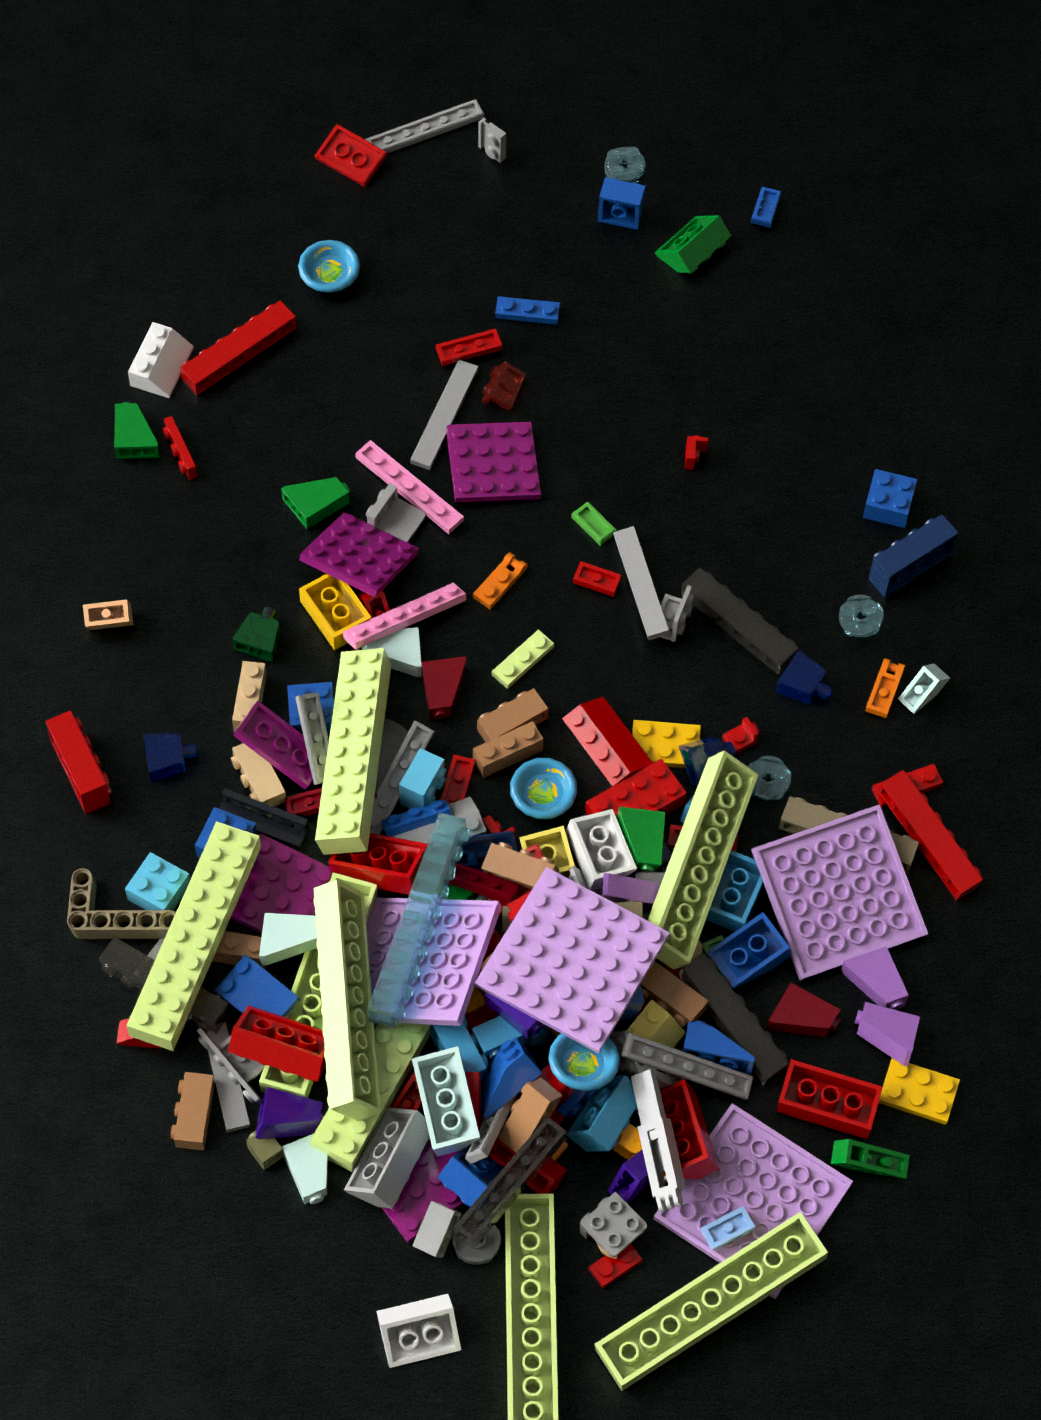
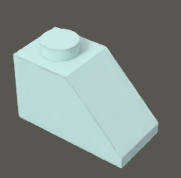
[898,664,950,714]

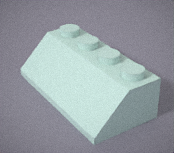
[412,1046,480,1157]

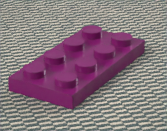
[233,700,313,789]

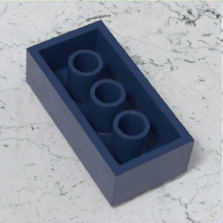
[869,515,958,598]

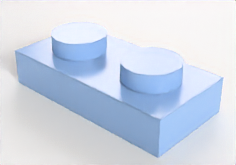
[700,1206,755,1251]

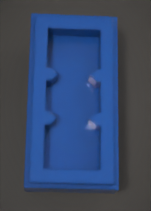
[751,187,781,228]

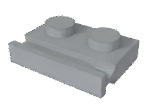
[478,118,506,163]

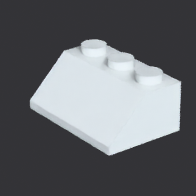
[128,322,194,398]
[566,809,637,891]
[377,1294,461,1368]

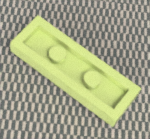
[492,630,554,689]

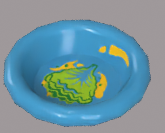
[298,240,360,293]
[510,758,577,819]
[548,1034,620,1091]

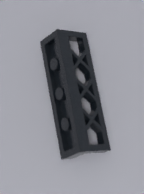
[219,788,309,850]

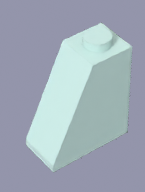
[362,627,422,677]
[259,913,317,965]
[282,1134,328,1204]

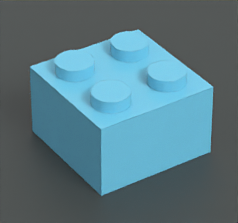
[399,748,446,809]
[125,852,190,911]

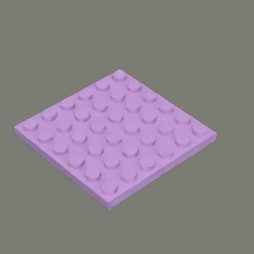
[751,804,928,980]
[475,867,670,1054]
[366,898,502,1026]
[653,1103,853,1299]

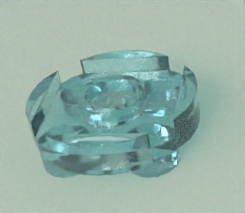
[604,147,645,183]
[839,595,884,637]
[748,756,791,800]

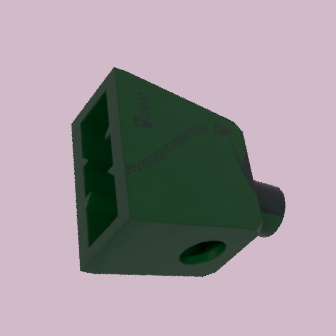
[232,607,280,662]

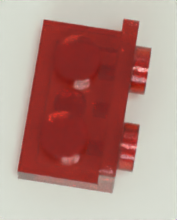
[482,361,526,410]

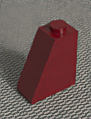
[421,656,466,720]
[767,983,841,1037]

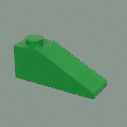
[831,1139,910,1179]

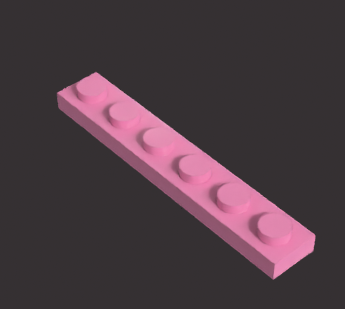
[356,440,464,534]
[343,583,466,650]

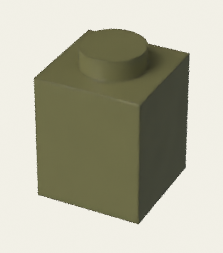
[246,1130,284,1170]

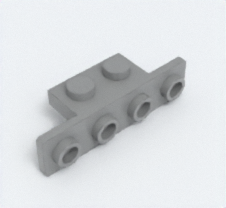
[197,1028,265,1104]

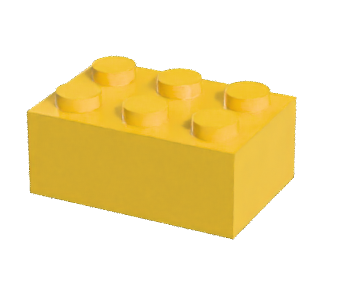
[299,574,372,650]

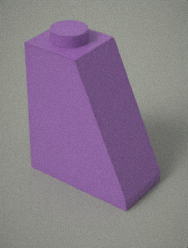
[601,873,658,912]
[841,947,908,1010]
[855,1002,920,1066]

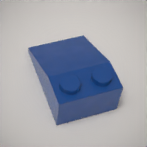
[707,912,791,989]
[215,955,300,1017]
[683,1021,755,1076]
[481,1037,542,1119]
[437,1145,512,1209]

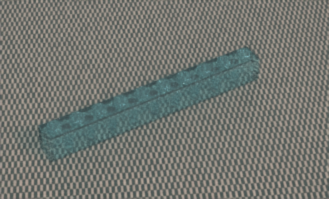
[367,813,469,1028]

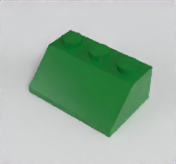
[655,215,731,274]

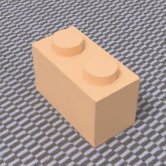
[83,600,133,630]

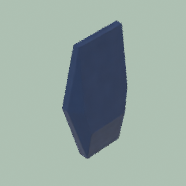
[435,831,518,872]

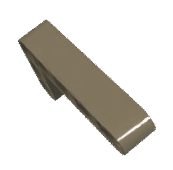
[67,868,176,939]

